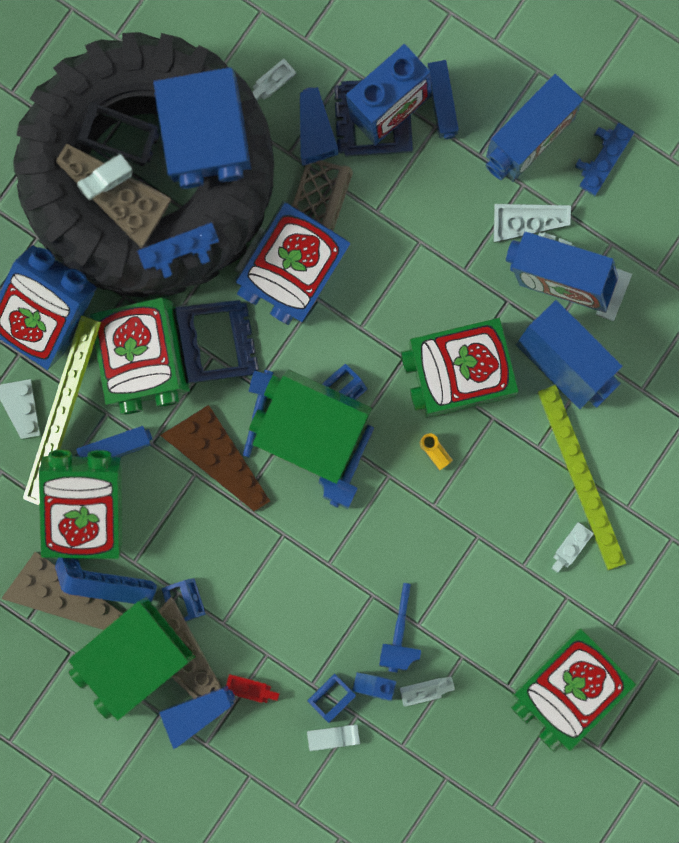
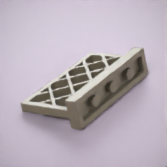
[292,160,353,231]

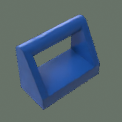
[322,363,368,400]
[161,578,206,621]
[307,673,356,723]

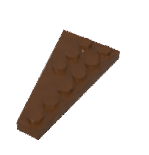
[160,405,270,512]

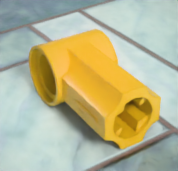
[419,433,453,471]

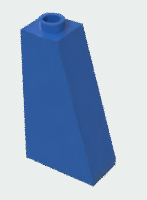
[427,60,459,139]
[300,87,339,166]
[76,426,153,457]
[352,672,396,701]
[159,686,235,749]

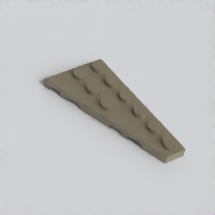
[57,144,171,248]
[1,552,122,630]
[159,597,224,720]

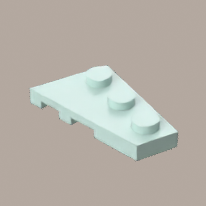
[0,379,41,439]

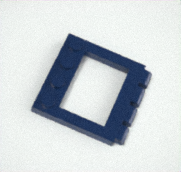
[334,80,413,157]
[173,300,259,384]

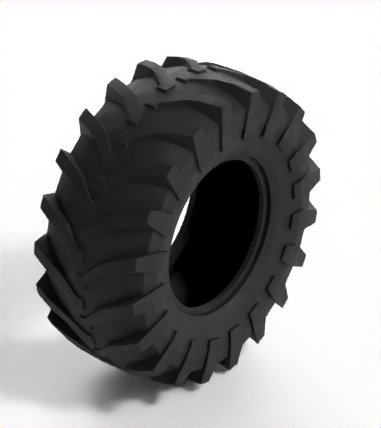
[13,32,275,297]

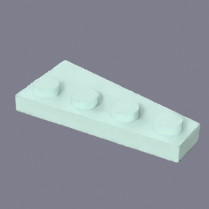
[494,204,571,242]

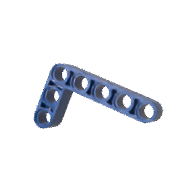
[55,558,157,604]

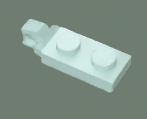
[252,59,296,101]
[551,522,594,573]
[400,677,455,707]

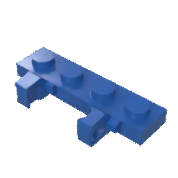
[575,122,634,196]
[138,223,219,278]

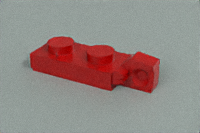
[226,674,280,703]

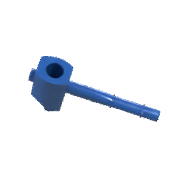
[242,370,274,457]
[319,425,374,509]
[379,583,421,673]

